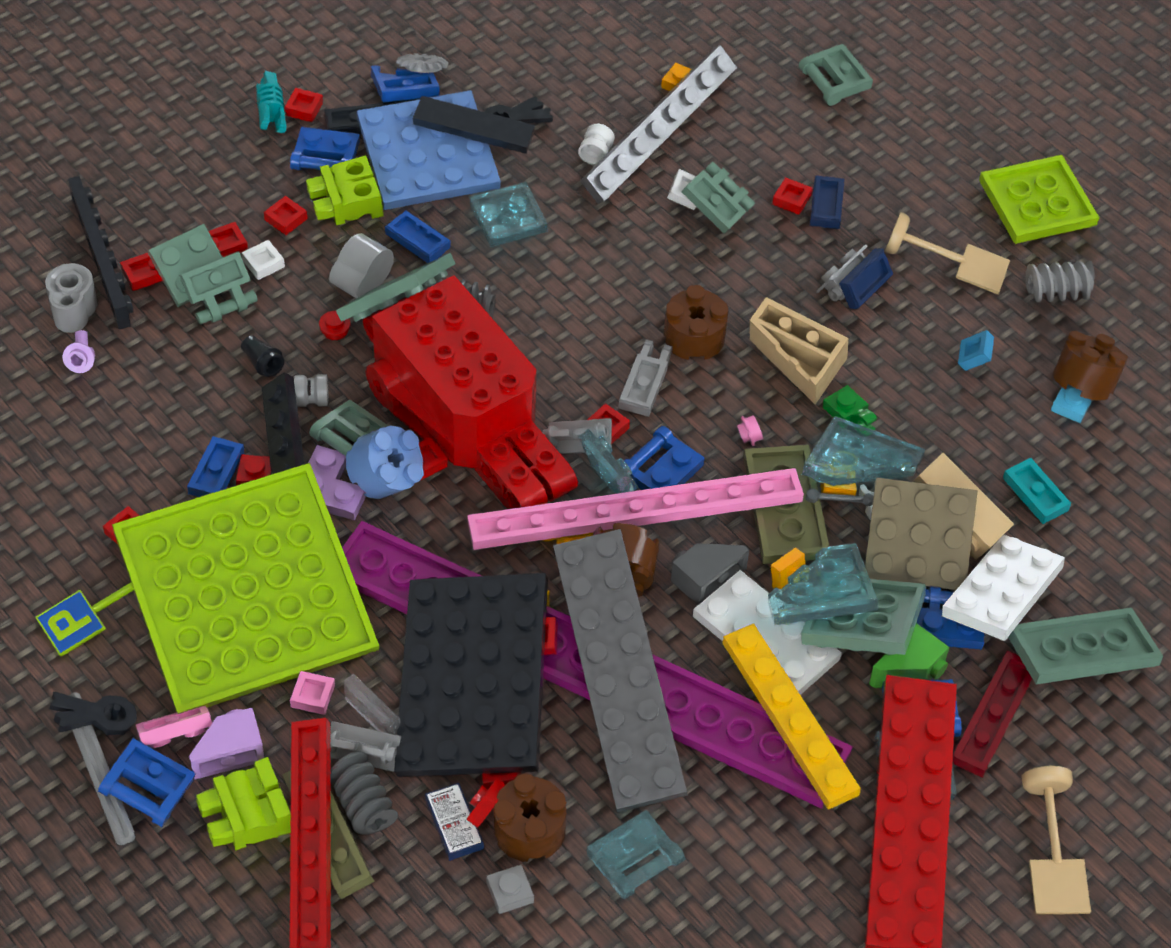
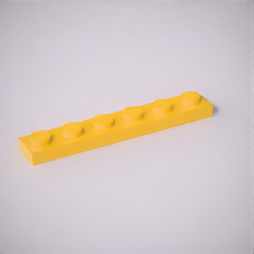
[722,623,861,810]

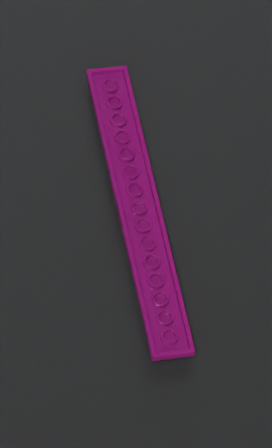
[342,521,853,809]

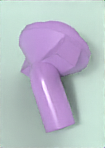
[62,330,95,373]

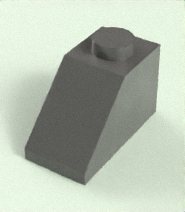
[671,543,749,605]

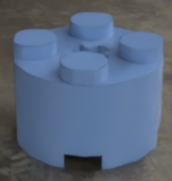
[346,425,424,499]

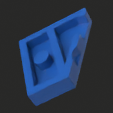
[371,66,439,102]

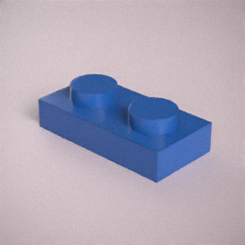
[187,436,244,497]

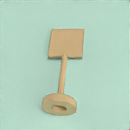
[884,212,1010,294]
[1022,766,1091,915]

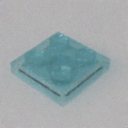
[470,182,548,247]
[578,429,638,494]

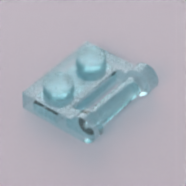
[587,810,685,899]

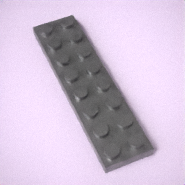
[553,529,687,813]

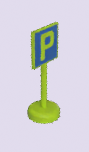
[35,582,134,657]

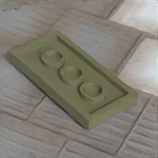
[743,445,830,564]

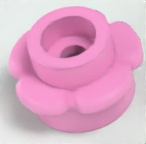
[737,415,763,446]

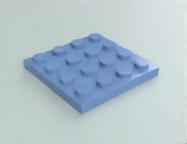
[357,90,501,210]

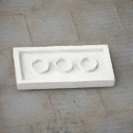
[942,535,1065,641]
[693,570,842,695]

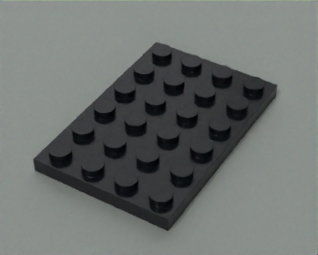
[394,573,548,777]

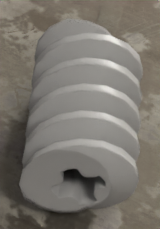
[1025,261,1094,303]

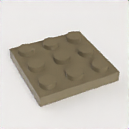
[864,478,978,590]

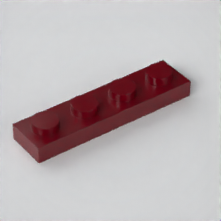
[952,650,1033,778]

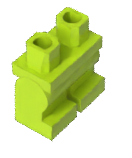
[306,155,384,226]
[196,757,291,850]

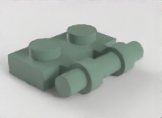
[682,161,755,234]
[179,252,258,325]

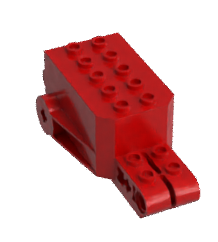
[363,275,578,509]

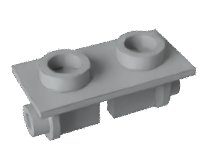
[816,244,868,301]
[542,418,612,454]
[330,721,402,772]

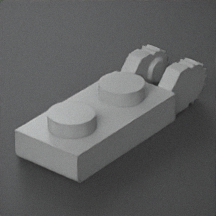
[618,339,672,417]

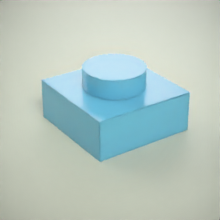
[1051,384,1092,423]

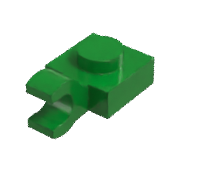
[822,385,877,437]

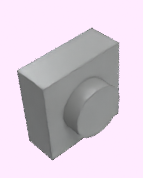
[486,865,534,914]

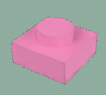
[290,671,335,715]

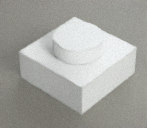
[667,169,696,210]
[242,240,285,280]

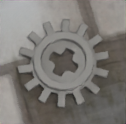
[396,53,448,73]

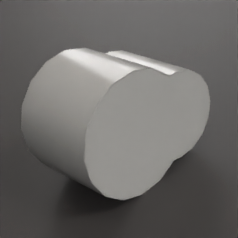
[329,233,394,298]
[45,263,98,333]

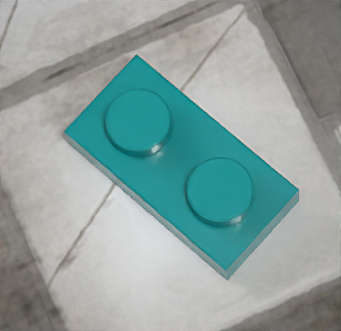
[1003,458,1071,524]

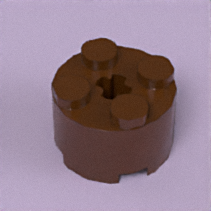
[664,285,728,360]
[1052,331,1128,400]
[593,523,659,597]
[494,773,566,862]

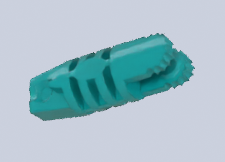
[256,71,286,133]

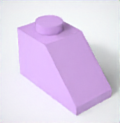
[189,708,264,780]

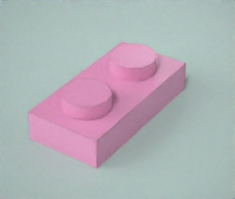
[136,705,212,748]

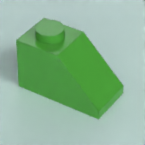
[869,623,949,688]

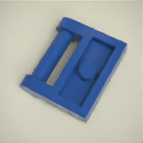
[290,127,360,170]
[618,426,705,490]
[98,738,196,827]

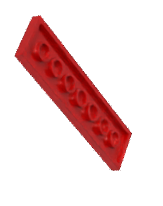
[864,675,957,948]

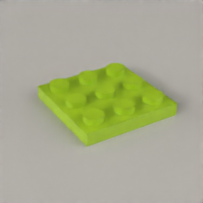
[979,155,1099,244]

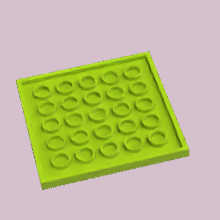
[112,463,379,714]

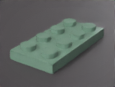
[1008,608,1163,685]

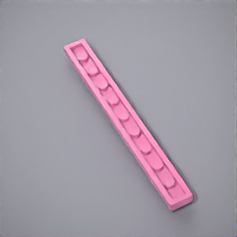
[467,468,804,550]

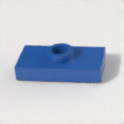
[385,210,451,263]

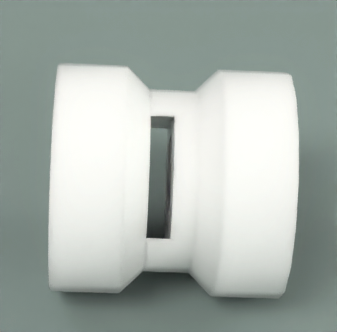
[578,124,615,165]

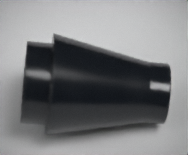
[241,335,284,377]

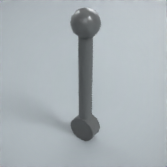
[806,488,874,506]

